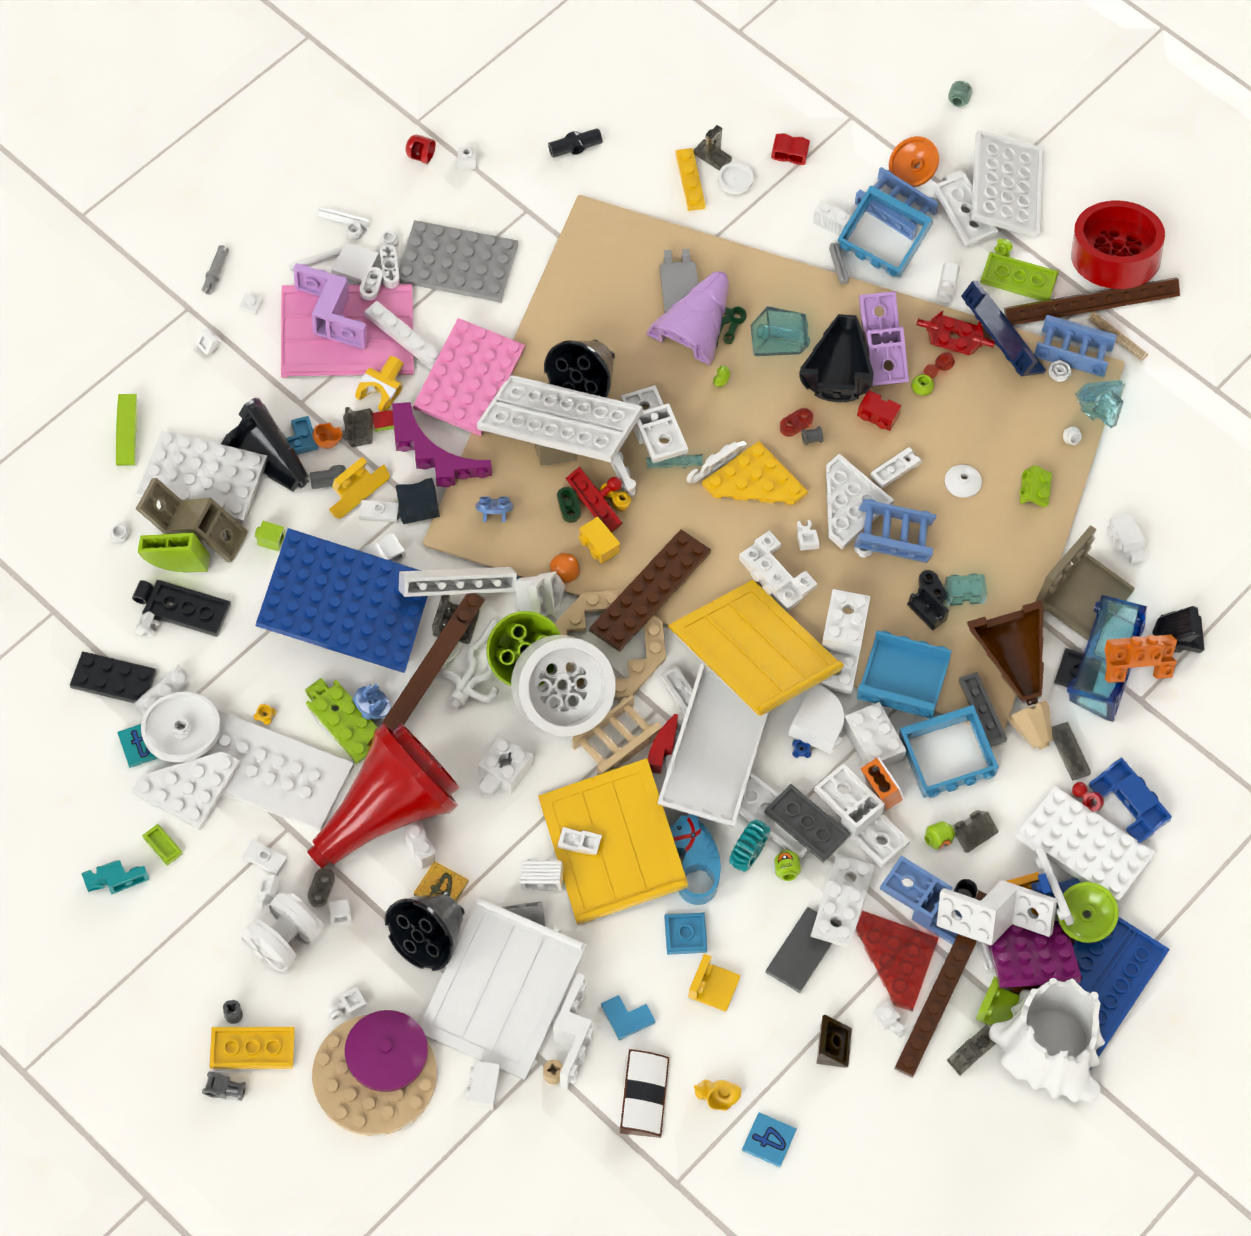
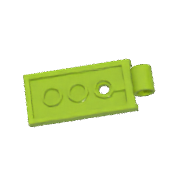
[305,678,378,765]

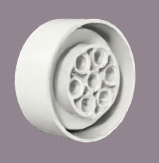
[511,635,616,736]

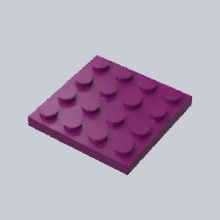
[989,921,1081,988]

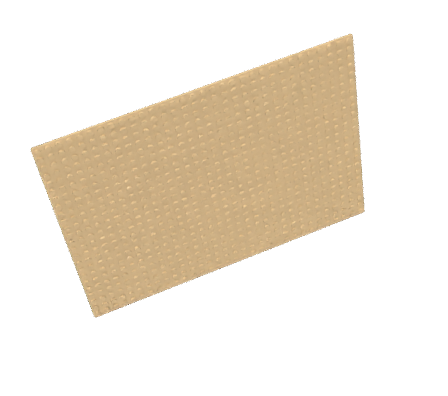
[423,195,1125,731]

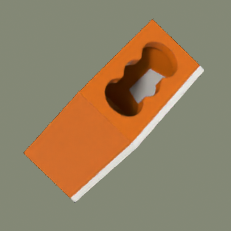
[860,757,905,811]

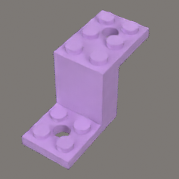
[293,263,367,350]

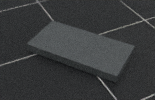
[764,784,850,863]
[765,907,840,993]

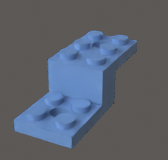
[880,855,962,945]

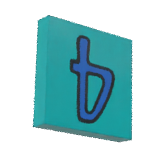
[117,724,158,768]

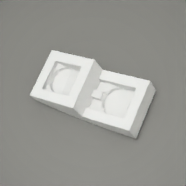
[557,827,602,855]

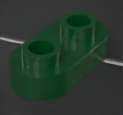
[557,487,581,523]

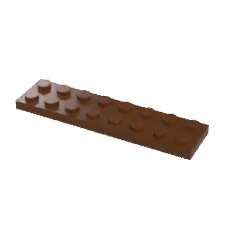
[589,529,711,652]

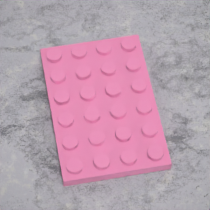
[413,318,525,436]

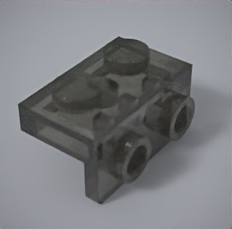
[953,810,999,853]

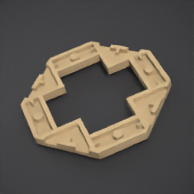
[554,590,666,700]

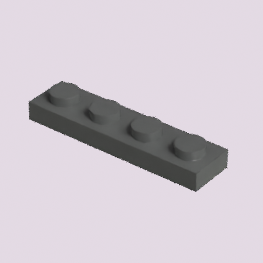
[959,672,1007,747]

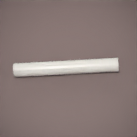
[288,247,341,271]

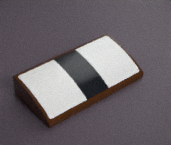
[620,1049,670,1138]

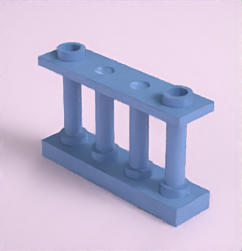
[854,167,938,241]
[1034,315,1117,377]
[854,499,937,563]

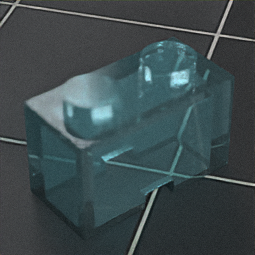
[944,573,987,606]

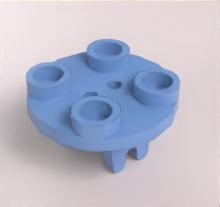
[475,496,513,522]
[352,683,391,720]

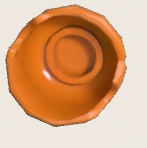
[312,422,343,449]
[550,553,580,583]

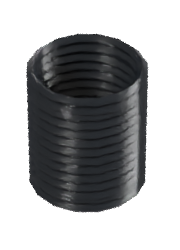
[954,879,978,899]

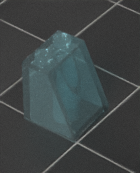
[750,306,810,356]

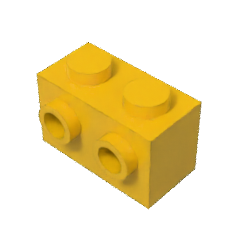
[578,517,620,564]

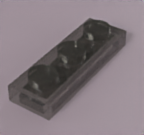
[1052,722,1091,781]

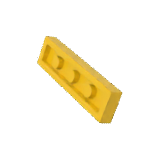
[675,148,706,211]

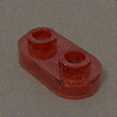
[779,408,813,437]

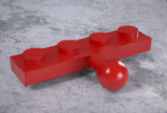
[565,466,623,533]

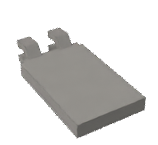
[660,249,698,313]

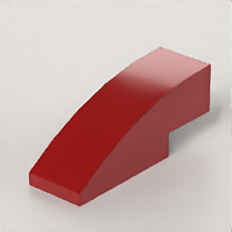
[647,714,678,774]

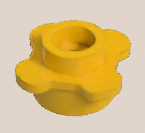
[253,704,276,725]

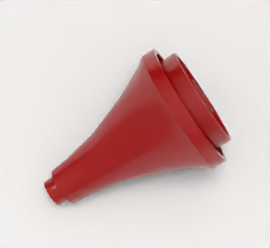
[307,723,460,869]

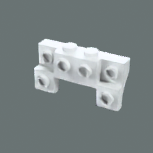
[739,531,818,612]

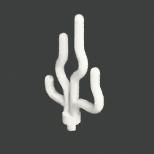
[439,618,499,710]

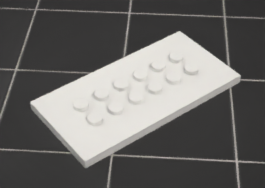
[477,375,643,462]
[182,710,354,832]

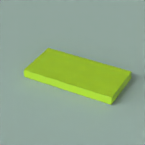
[980,252,1059,301]

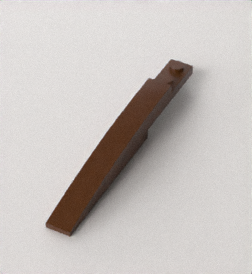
[367,593,485,747]

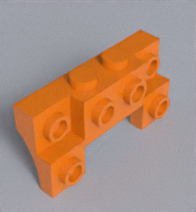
[1104,635,1177,683]

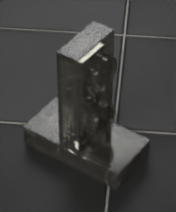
[693,125,732,171]
[946,1025,997,1076]

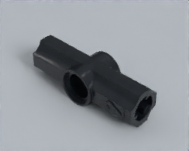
[548,128,603,158]

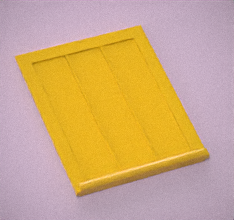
[668,580,844,716]
[538,758,689,924]

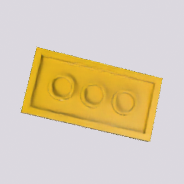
[209,1027,295,1069]

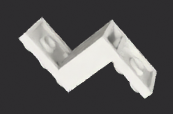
[936,880,1057,946]

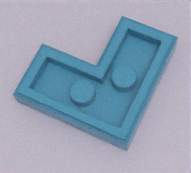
[286,416,318,455]
[601,995,656,1041]

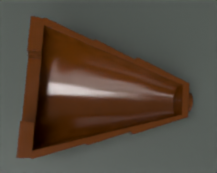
[967,600,1044,706]

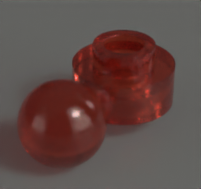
[923,352,955,379]

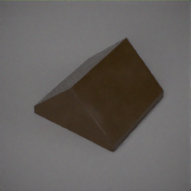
[816,1015,852,1068]

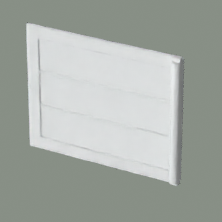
[419,898,587,1080]

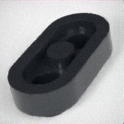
[918,570,947,604]

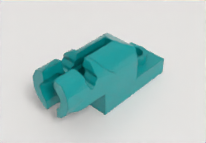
[81,860,149,895]

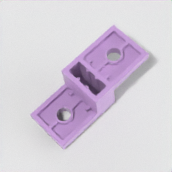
[858,291,909,386]

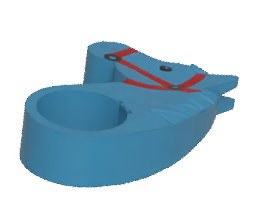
[670,814,721,905]

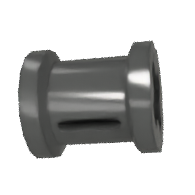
[801,426,823,446]
[223,1000,243,1024]

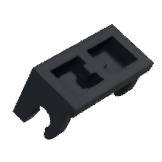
[907,585,949,631]

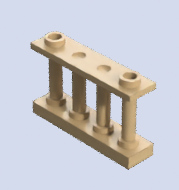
[572,695,662,775]

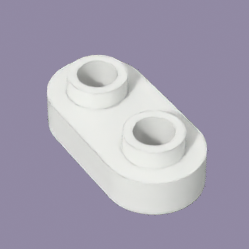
[360,267,383,301]

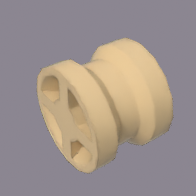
[543,1060,563,1084]

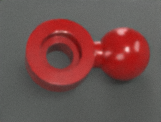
[1072,782,1104,812]

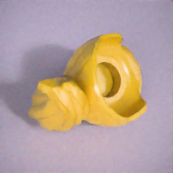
[693,1079,742,1111]

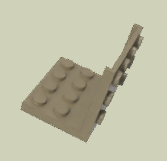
[1035,525,1135,643]

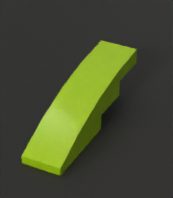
[116,394,137,466]

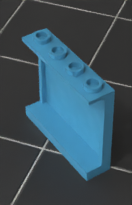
[857,630,952,718]

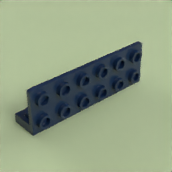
[961,281,1046,377]

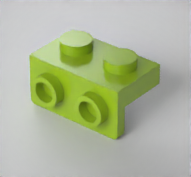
[1019,465,1052,508]

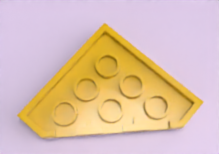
[702,441,808,505]

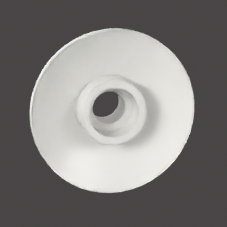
[944,465,982,498]

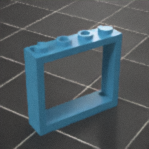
[837,185,933,278]
[899,705,999,798]

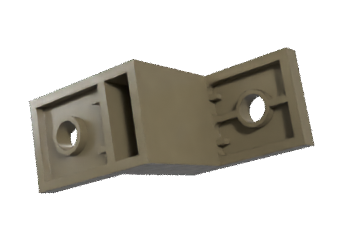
[135,478,248,562]

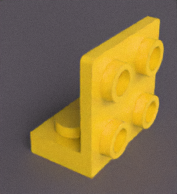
[688,953,741,1012]

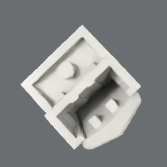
[515,572,566,616]

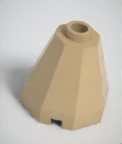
[1008,700,1053,750]

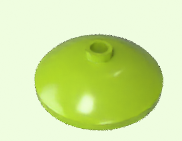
[1057,882,1119,943]

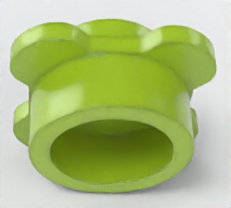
[994,238,1013,257]

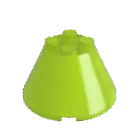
[486,611,561,686]

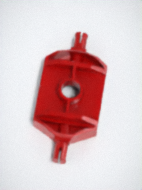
[916,311,995,356]

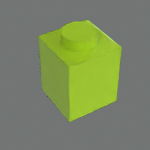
[255,521,285,552]

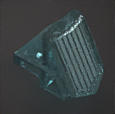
[1075,380,1125,429]

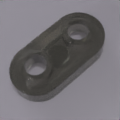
[307,868,335,907]

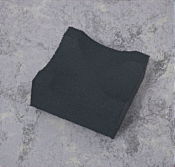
[395,478,440,524]

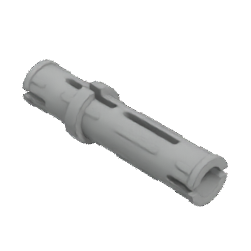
[201,245,229,295]

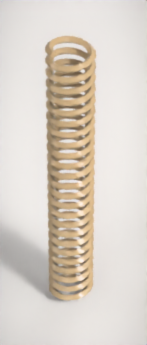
[1087,312,1148,361]

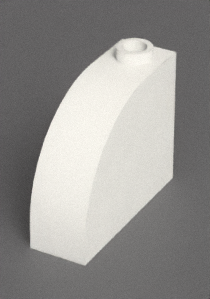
[788,684,844,754]

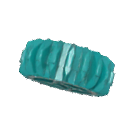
[729,819,770,872]

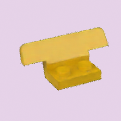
[329,456,390,519]

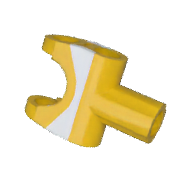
[355,356,404,411]

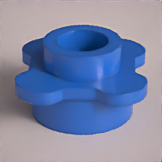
[792,739,812,758]

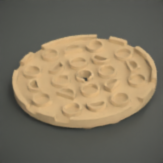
[312,1015,437,1136]

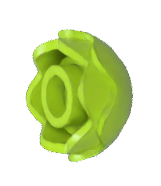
[712,365,730,387]
[911,374,934,396]

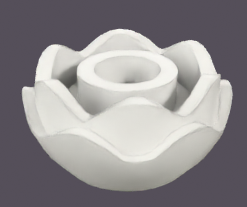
[1048,360,1072,382]

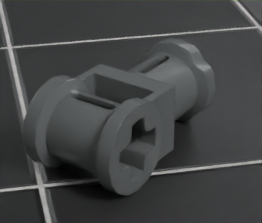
[202,1071,246,1101]

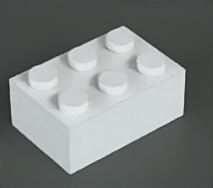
[843,702,906,767]

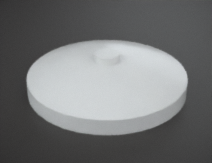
[141,692,221,763]

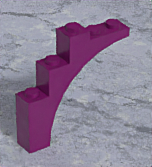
[392,402,492,488]

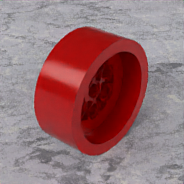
[1071,200,1165,289]

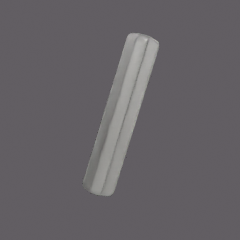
[829,243,849,285]

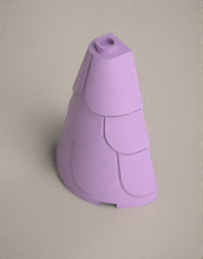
[646,271,729,366]

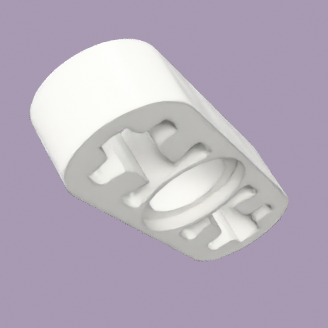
[380,244,400,289]

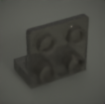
[432,595,480,644]

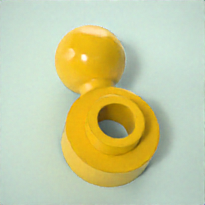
[600,483,631,511]

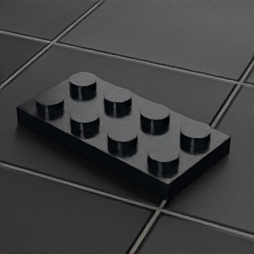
[69,651,157,704]

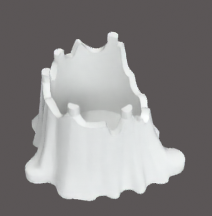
[989,978,1105,1102]

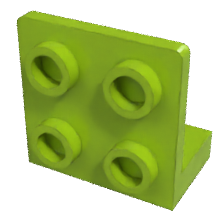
[976,976,1020,1026]

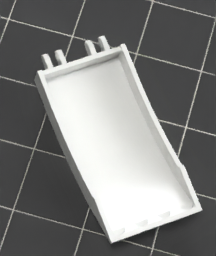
[657,663,768,827]

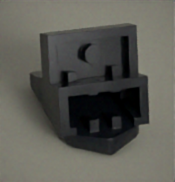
[1152,606,1205,653]

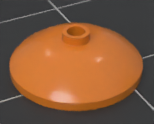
[889,136,940,187]

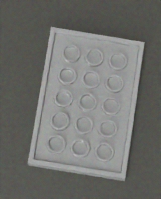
[399,220,518,303]

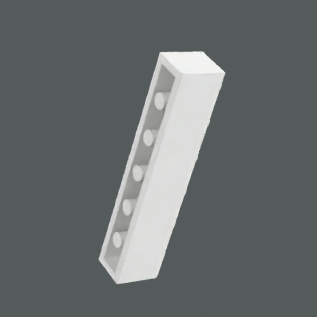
[399,567,517,597]

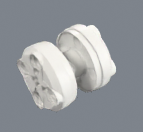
[241,893,324,971]

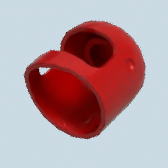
[405,134,436,164]

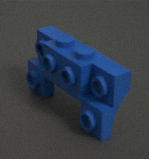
[1088,757,1172,843]

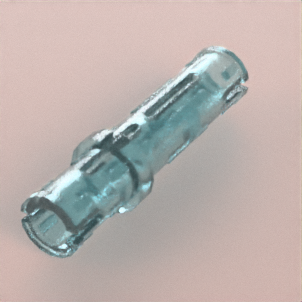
[646,454,703,469]

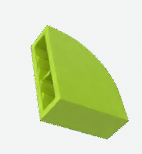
[137,533,210,573]

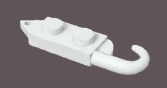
[686,441,747,484]

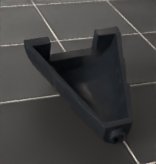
[799,314,874,403]
[221,398,309,492]

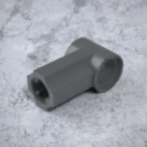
[310,465,346,489]

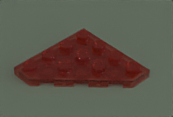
[855,910,939,1012]

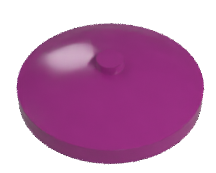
[345,1010,428,1092]

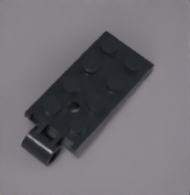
[132,579,231,637]

